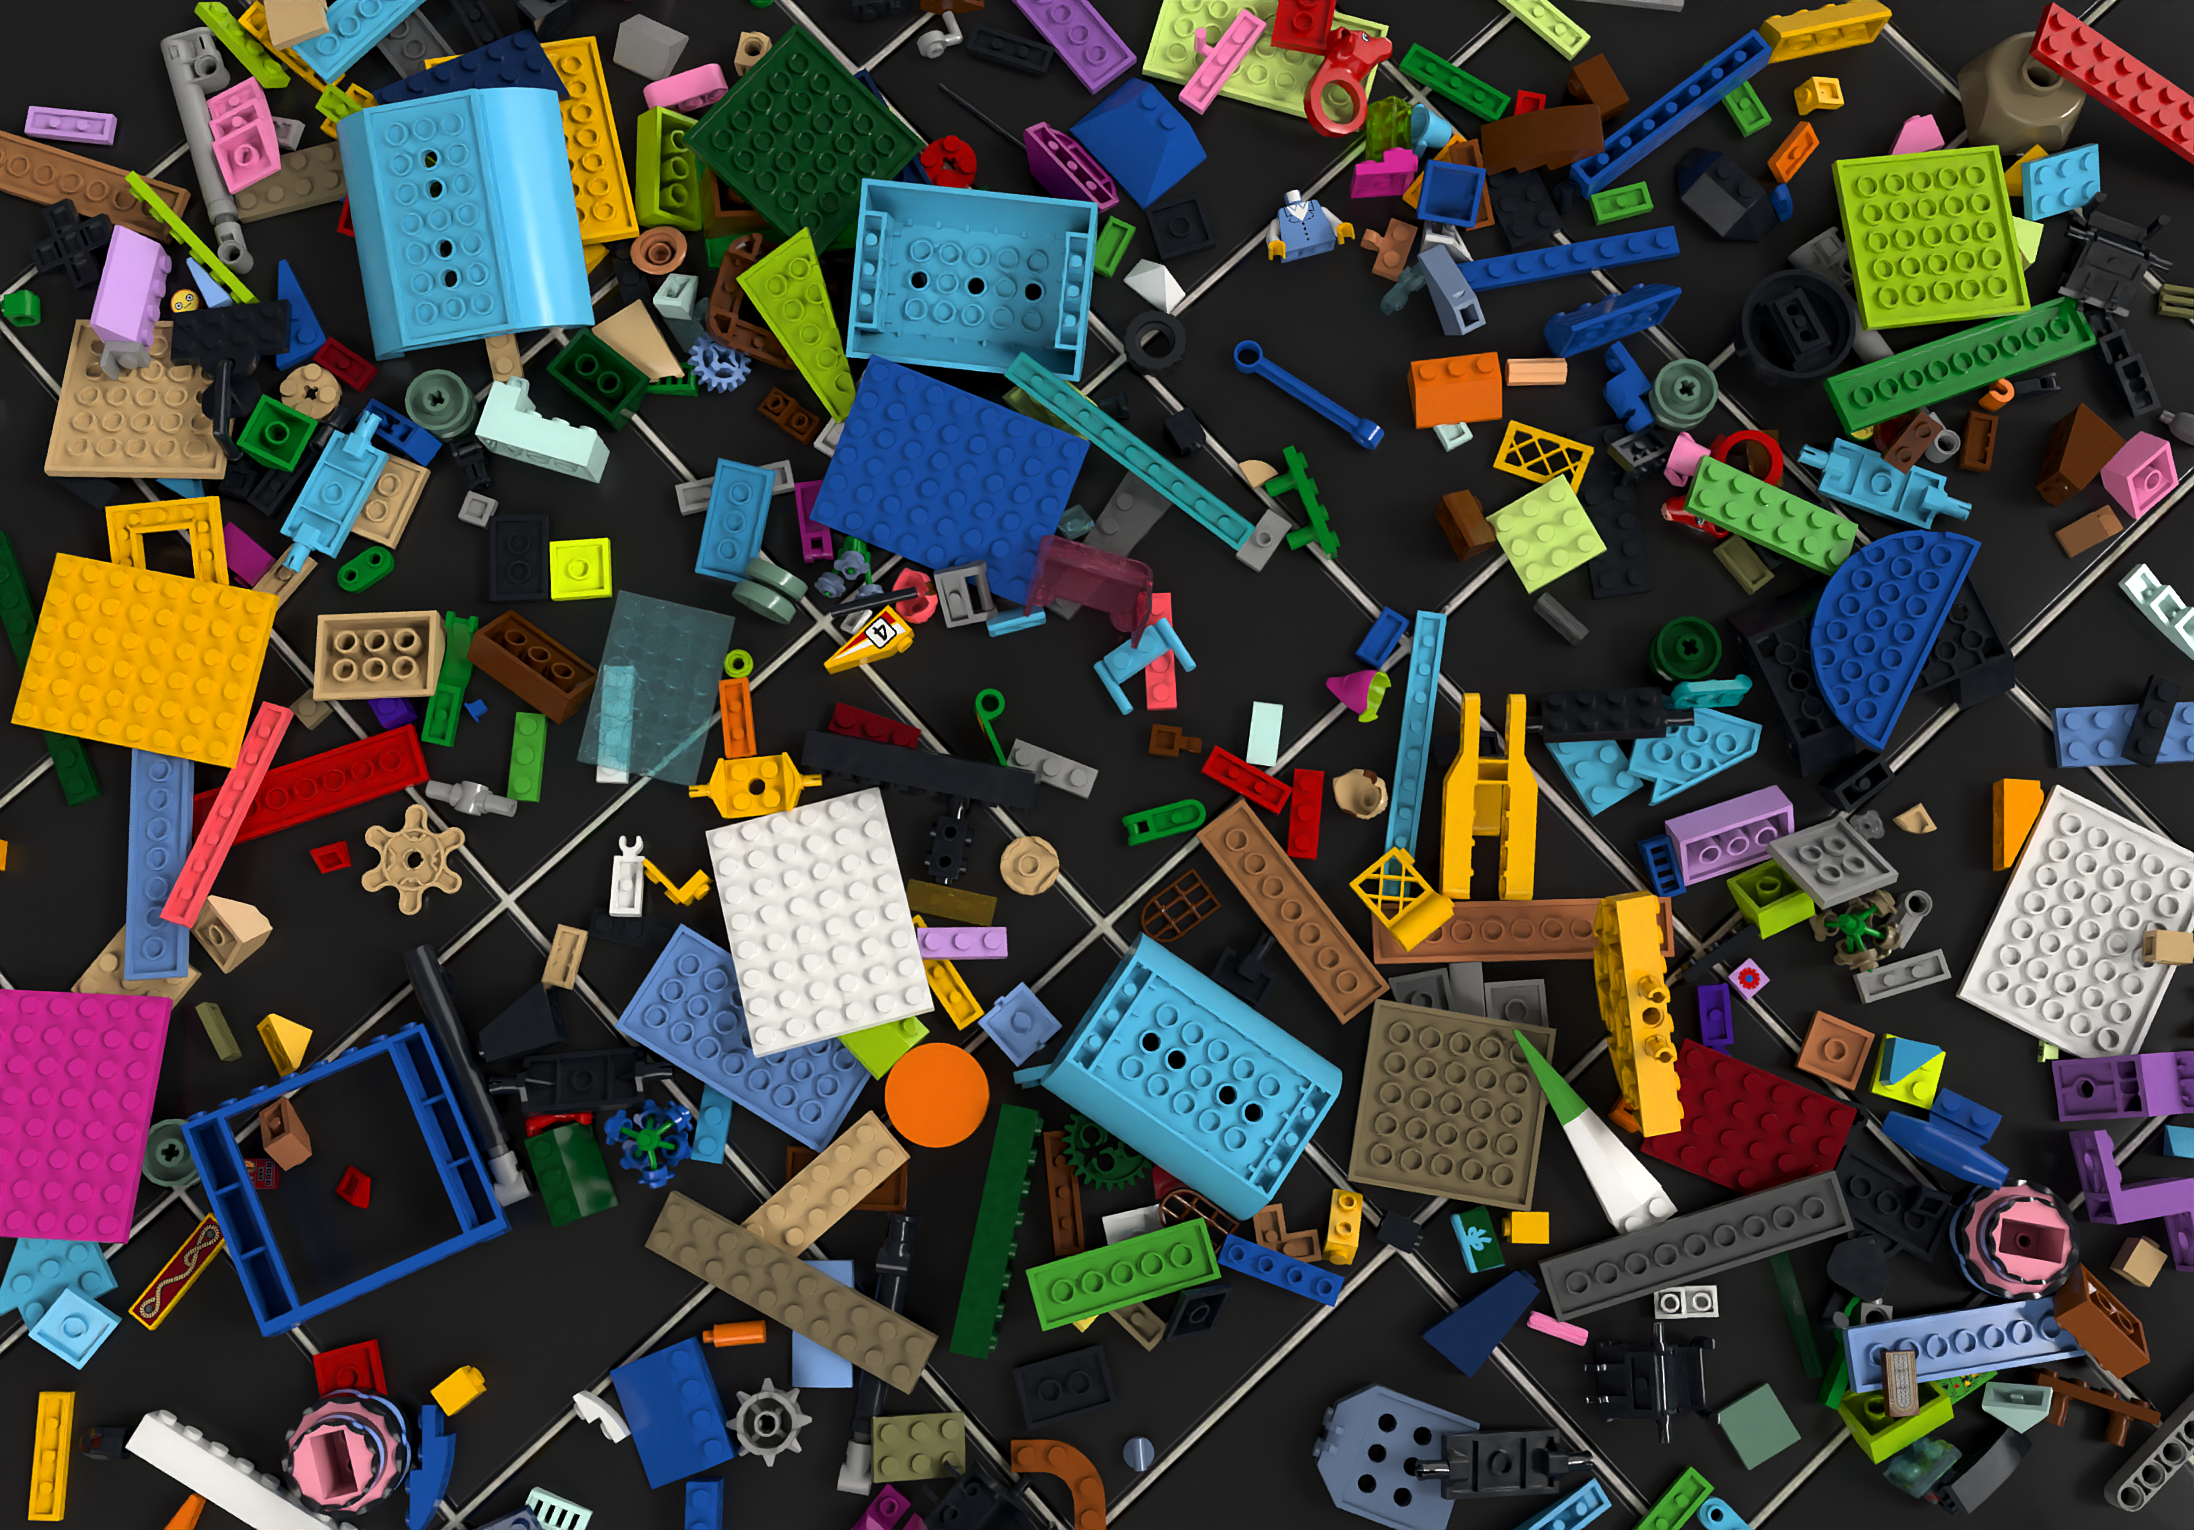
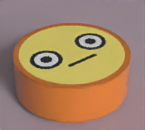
[171,289,203,313]

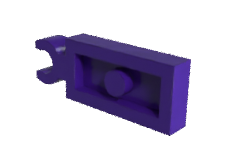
[1696,982,1734,1057]

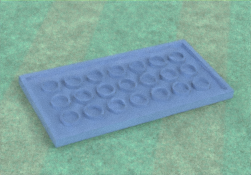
[614,923,872,1154]

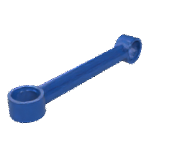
[1233,340,1384,450]

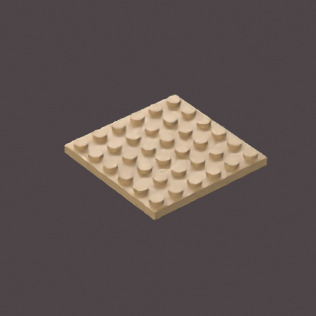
[44,319,235,479]

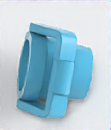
[1404,104,1452,159]

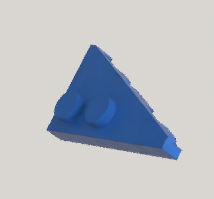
[276,259,328,371]

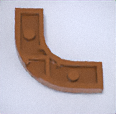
[1011,1438,1106,1530]

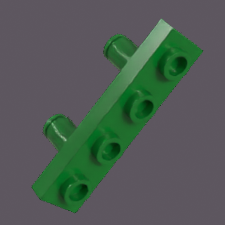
[1264,445,1340,561]

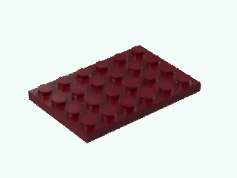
[1638,1038,1857,1195]

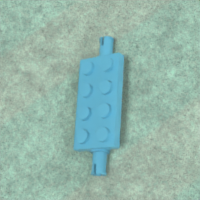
[280,410,390,574]
[1797,437,1972,531]

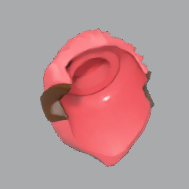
[892,568,938,624]

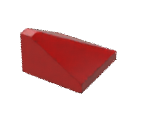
[335,1165,371,1209]

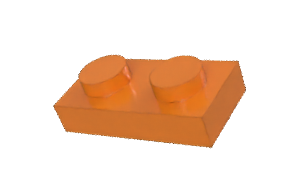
[1767,121,1819,184]

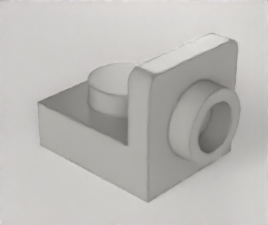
[99,341,152,380]

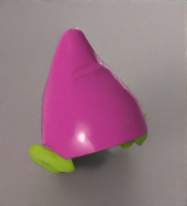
[1326,669,1391,723]

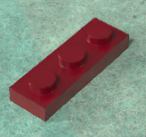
[828,702,922,748]

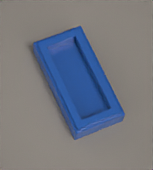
[1354,606,1411,671]

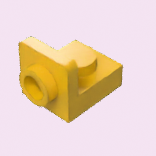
[1794,77,1844,115]

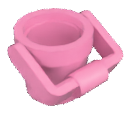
[1664,432,1711,487]

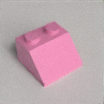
[2100,431,2179,520]

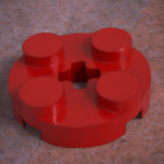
[920,135,977,189]

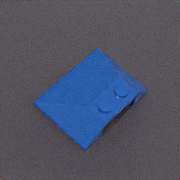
[1069,77,1207,211]

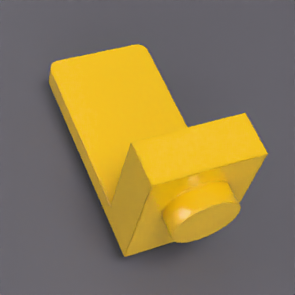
[641,858,713,906]
[1321,1189,1363,1265]

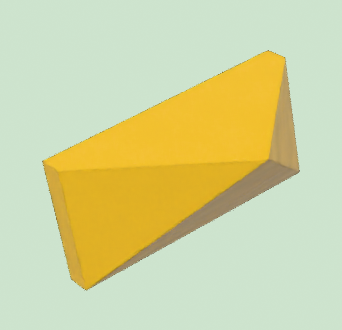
[256,1013,313,1078]

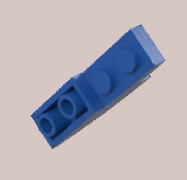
[405,1402,456,1530]

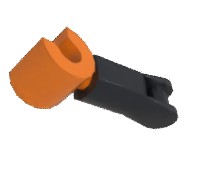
[1978,373,2062,411]

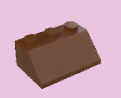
[2052,1262,2150,1380]

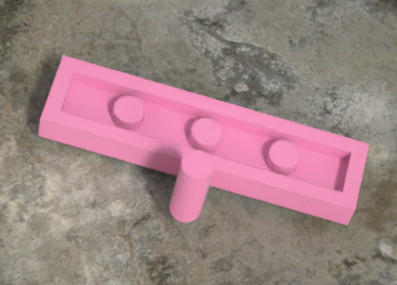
[1179,8,1267,115]

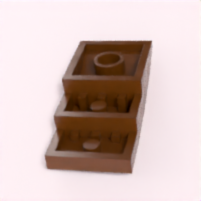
[1480,104,1605,176]

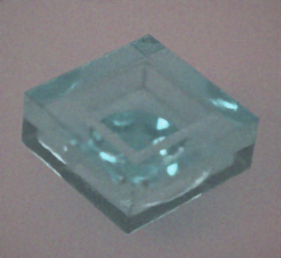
[1058,504,1095,541]

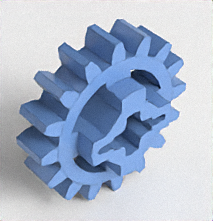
[687,332,752,393]

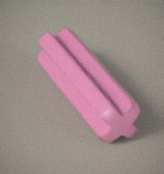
[1527,1311,1588,1346]

